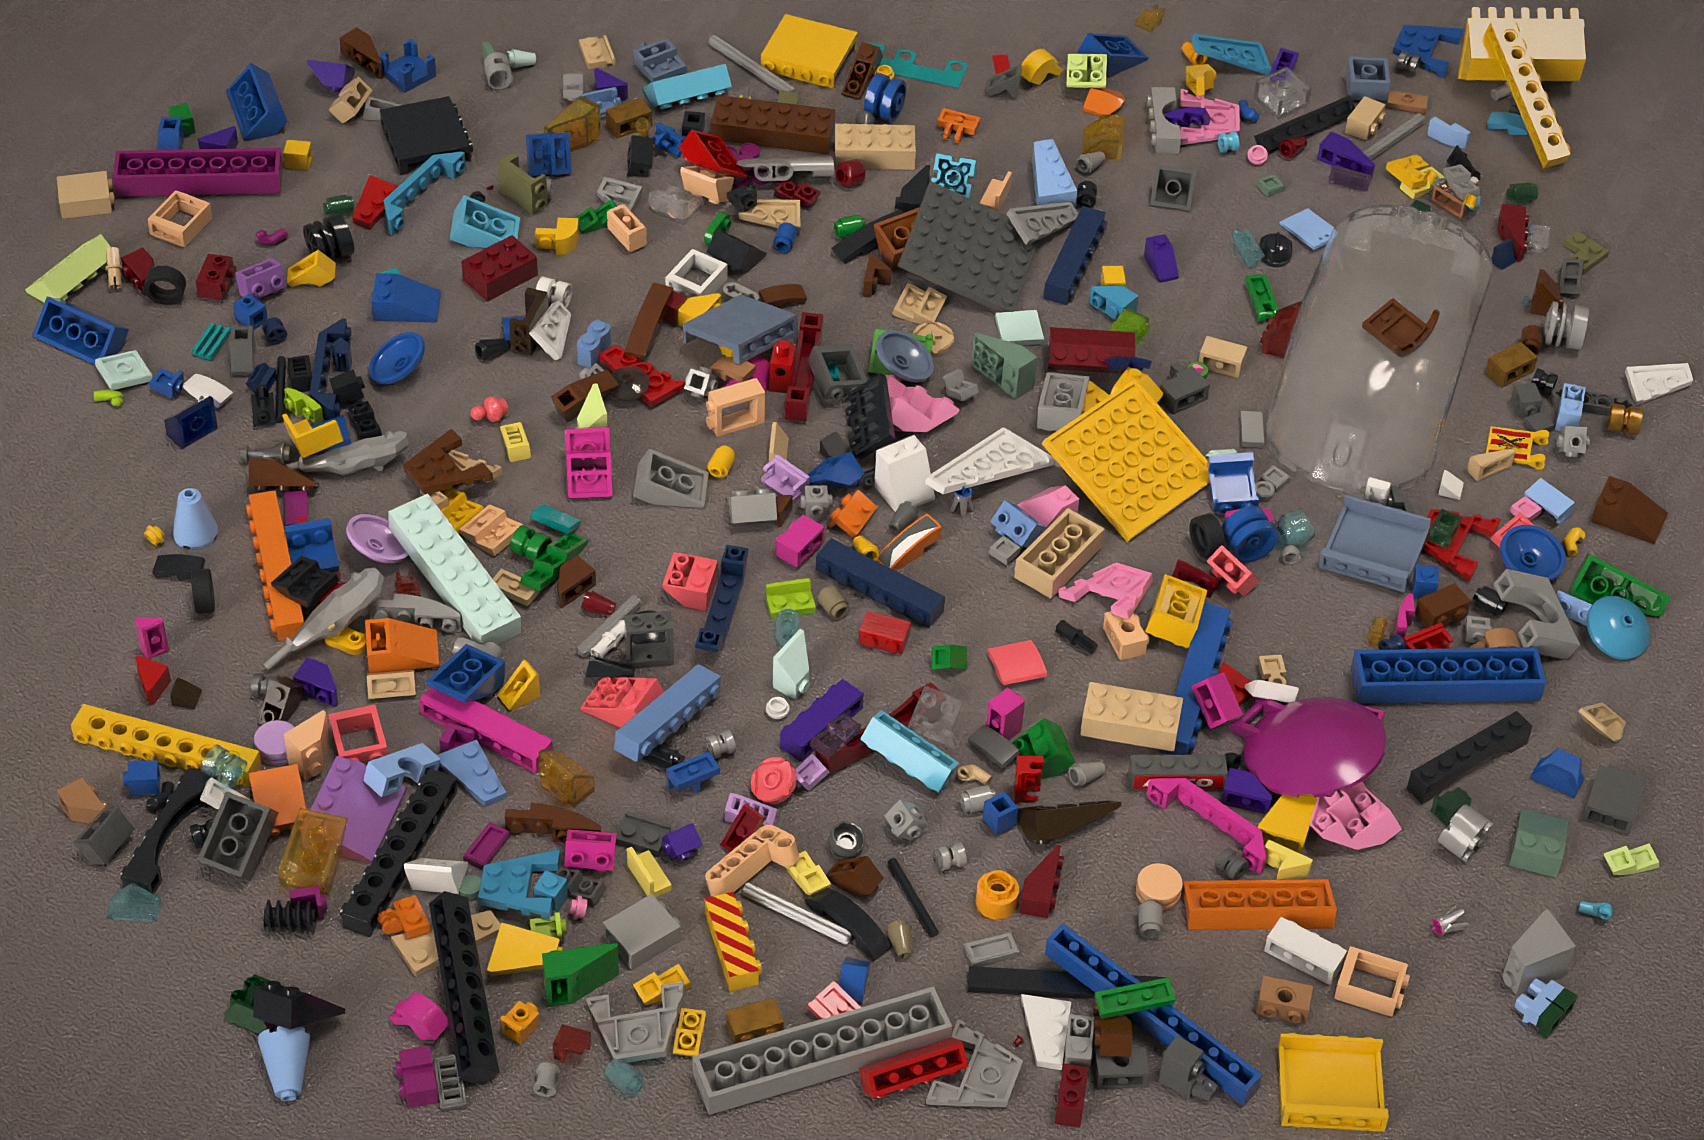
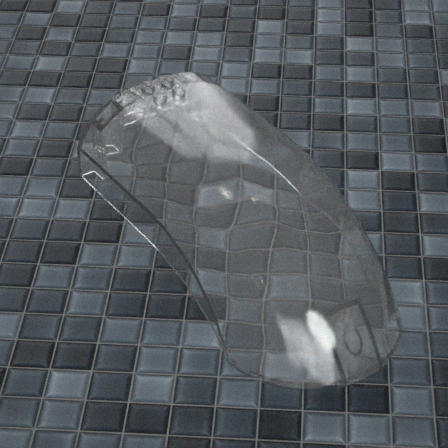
[1265,204,1494,493]

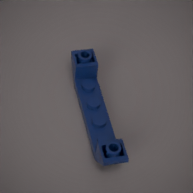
[310,318,351,420]
[695,545,749,652]

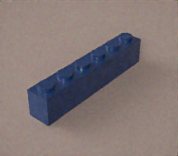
[1043,206,1107,305]
[816,538,945,628]

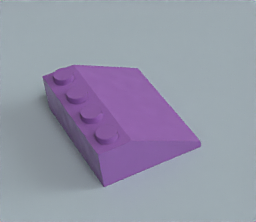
[301,756,407,864]

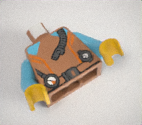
[1423,169,1481,219]

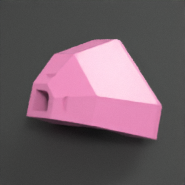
[885,374,959,432]
[1310,781,1402,850]

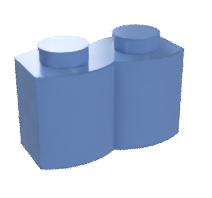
[577,319,611,368]

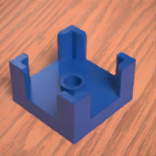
[380,39,436,92]

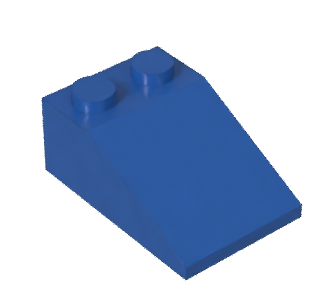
[1077,33,1149,76]
[372,273,441,322]
[426,644,505,703]

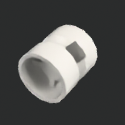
[536,276,572,308]

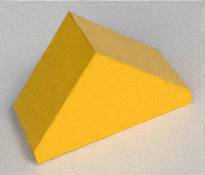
[497,660,540,711]

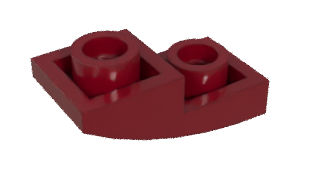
[774,180,821,206]

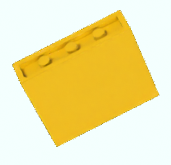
[761,14,858,89]
[1278,1033,1389,1132]

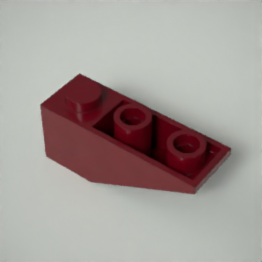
[1498,203,1529,262]
[1019,845,1064,918]

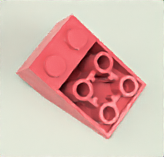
[580,677,664,728]

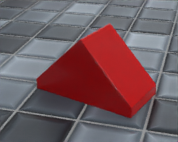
[135,656,171,706]

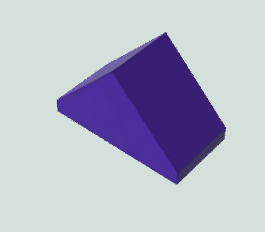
[594,68,628,101]
[197,126,238,149]

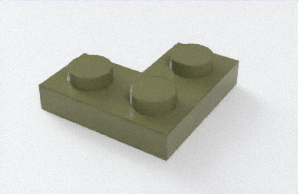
[1563,230,1609,275]

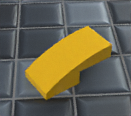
[633,964,692,1005]

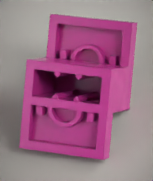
[565,427,613,498]

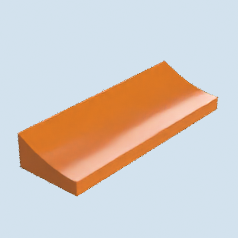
[1182,879,1337,930]

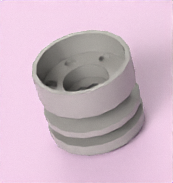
[1543,301,1589,350]

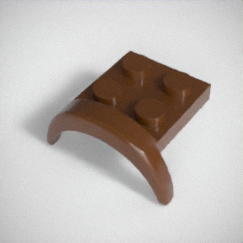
[1362,298,1440,358]

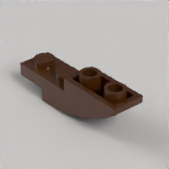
[505,803,601,844]

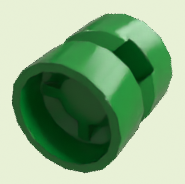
[510,525,552,562]

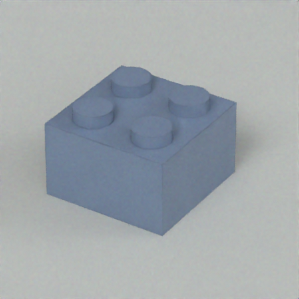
[1345,56,1390,101]

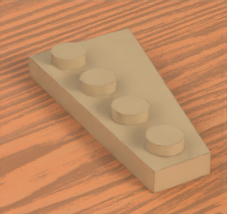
[391,910,501,977]

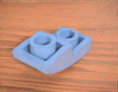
[1427,117,1471,149]

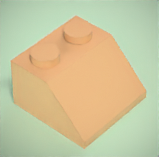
[680,165,734,204]
[284,710,330,781]

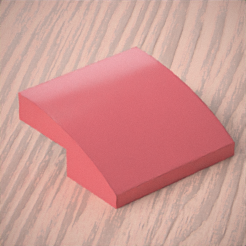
[988,640,1047,685]

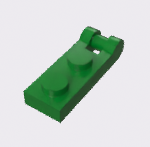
[1245,274,1280,322]

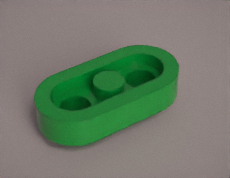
[704,212,731,245]

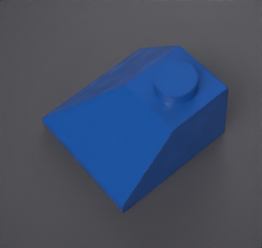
[807,452,865,489]

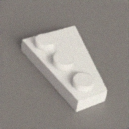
[1625,363,1693,406]

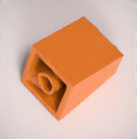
[249,764,307,836]

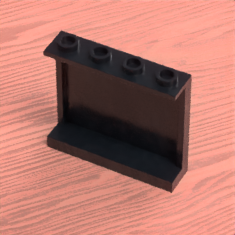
[380,96,473,175]

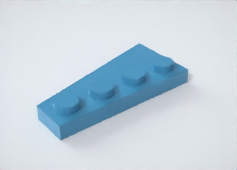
[1191,34,1272,75]

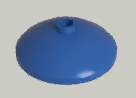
[369,332,425,384]
[1500,525,1566,581]

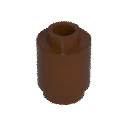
[1521,325,1543,355]

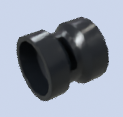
[1076,181,1097,208]
[1531,368,1558,395]
[189,819,214,849]

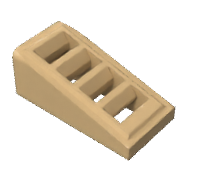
[1467,449,1515,481]

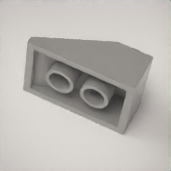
[1037,372,1089,431]
[633,449,709,508]

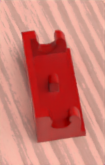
[1403,623,1453,649]
[1014,756,1044,804]

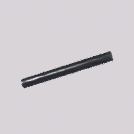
[275,356,286,423]
[888,858,939,937]

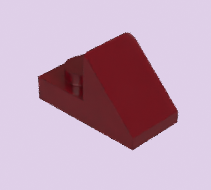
[720,804,766,853]

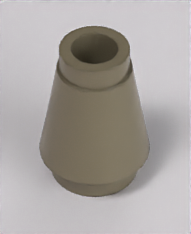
[887,920,912,959]

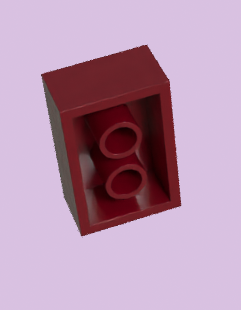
[461,235,538,302]

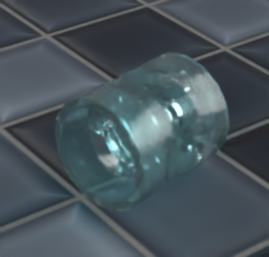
[201,744,247,788]

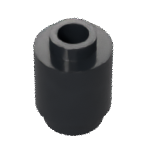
[1473,586,1508,616]

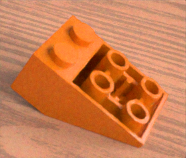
[365,618,440,673]

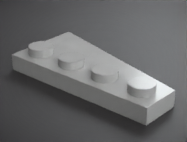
[1007,202,1078,245]

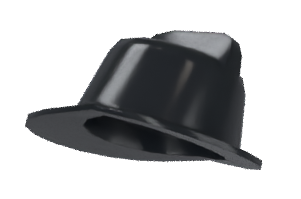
[1259,232,1292,267]

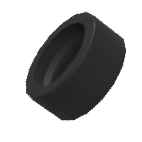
[143,266,186,305]
[1189,513,1225,558]
[191,568,215,614]

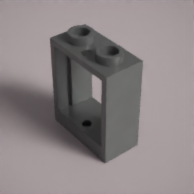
[807,344,868,400]
[624,611,674,668]

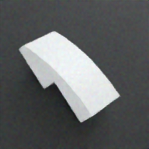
[182,374,233,408]

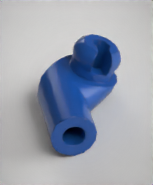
[1238,100,1259,122]

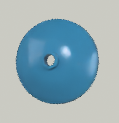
[1587,596,1651,660]

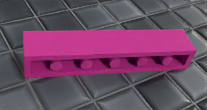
[419,687,553,774]

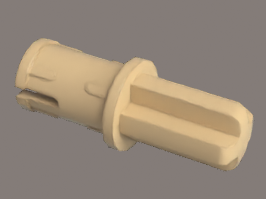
[105,247,122,289]

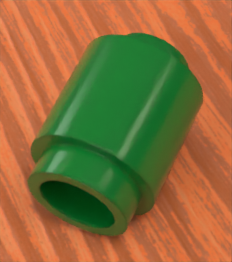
[834,215,865,239]

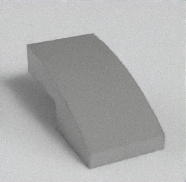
[1443,165,1480,200]

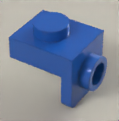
[149,368,185,398]

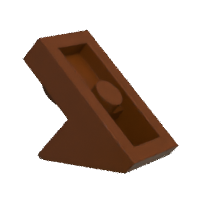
[863,253,892,297]

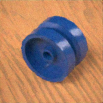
[864,73,907,122]
[1222,506,1279,563]

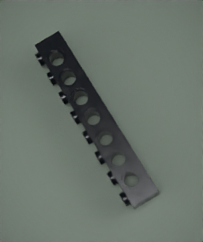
[340,769,457,937]
[429,891,500,1085]

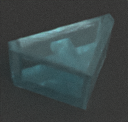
[107,882,161,921]

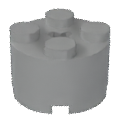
[1438,804,1494,862]

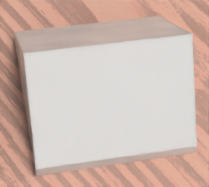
[404,858,468,894]

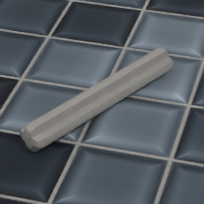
[576,595,641,658]

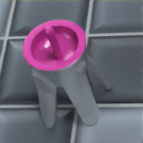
[1431,905,1469,936]

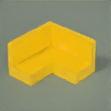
[282,414,343,458]

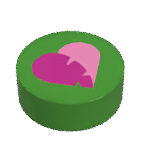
[1187,362,1208,379]

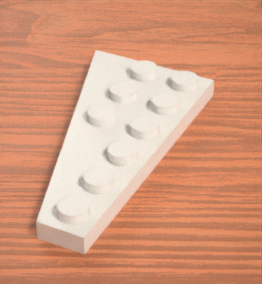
[925,427,1055,494]

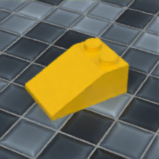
[1145,574,1207,648]

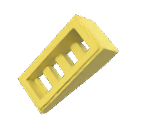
[500,422,531,462]

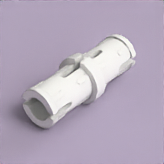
[590,620,625,658]

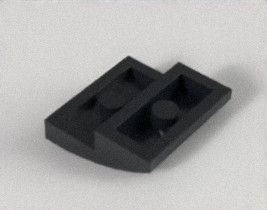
[271,556,339,608]

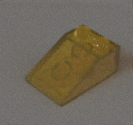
[544,96,601,152]
[277,808,348,896]

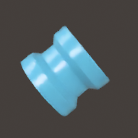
[1218,131,1239,153]

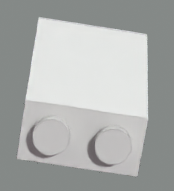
[874,435,935,512]

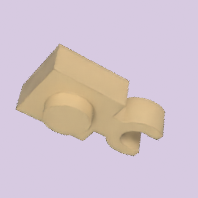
[1258,655,1286,685]

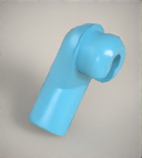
[1577,900,1614,920]

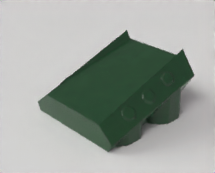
[224,974,274,1034]

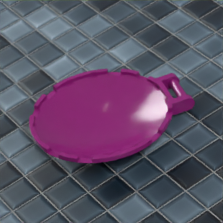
[1229,697,1386,798]

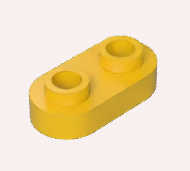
[324,624,367,655]

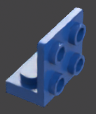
[285,518,339,571]

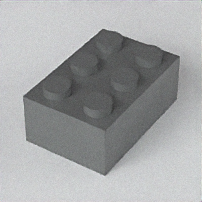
[198,791,279,881]

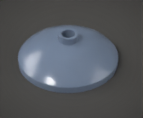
[876,330,934,382]

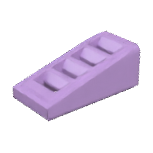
[725,793,777,828]

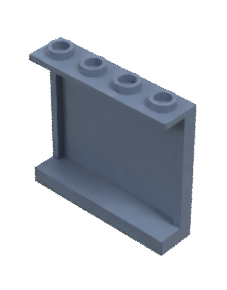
[683,295,798,364]
[1319,494,1431,592]

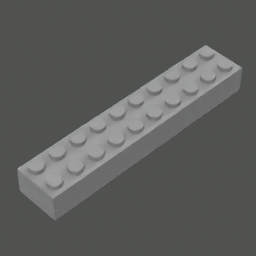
[692,987,952,1115]

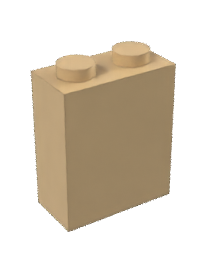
[57,171,115,219]

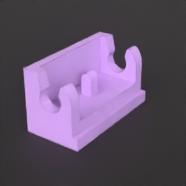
[761,454,810,504]

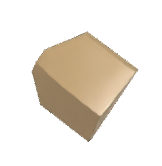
[1578,702,1626,742]

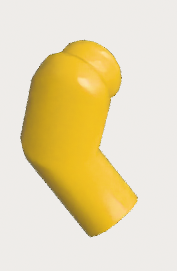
[1564,527,1585,557]

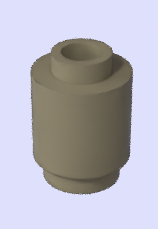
[818,586,850,620]

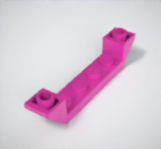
[1147,778,1266,875]

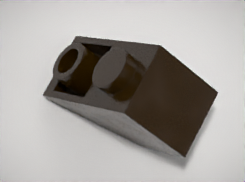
[257,676,305,725]

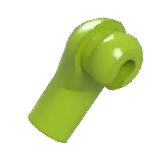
[94,389,124,406]

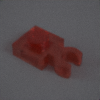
[395,571,421,597]

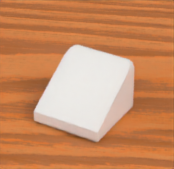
[1438,470,1464,500]

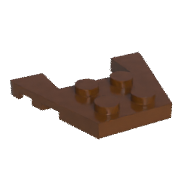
[403,429,493,494]

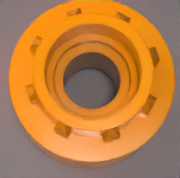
[975,870,1019,920]

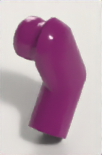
[256,228,288,245]

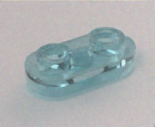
[776,609,799,648]

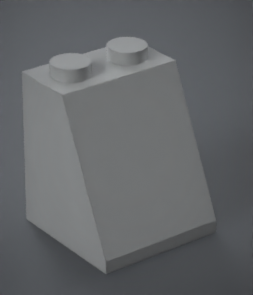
[1503,909,1576,995]

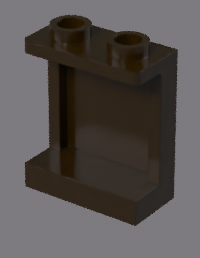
[509,287,548,356]

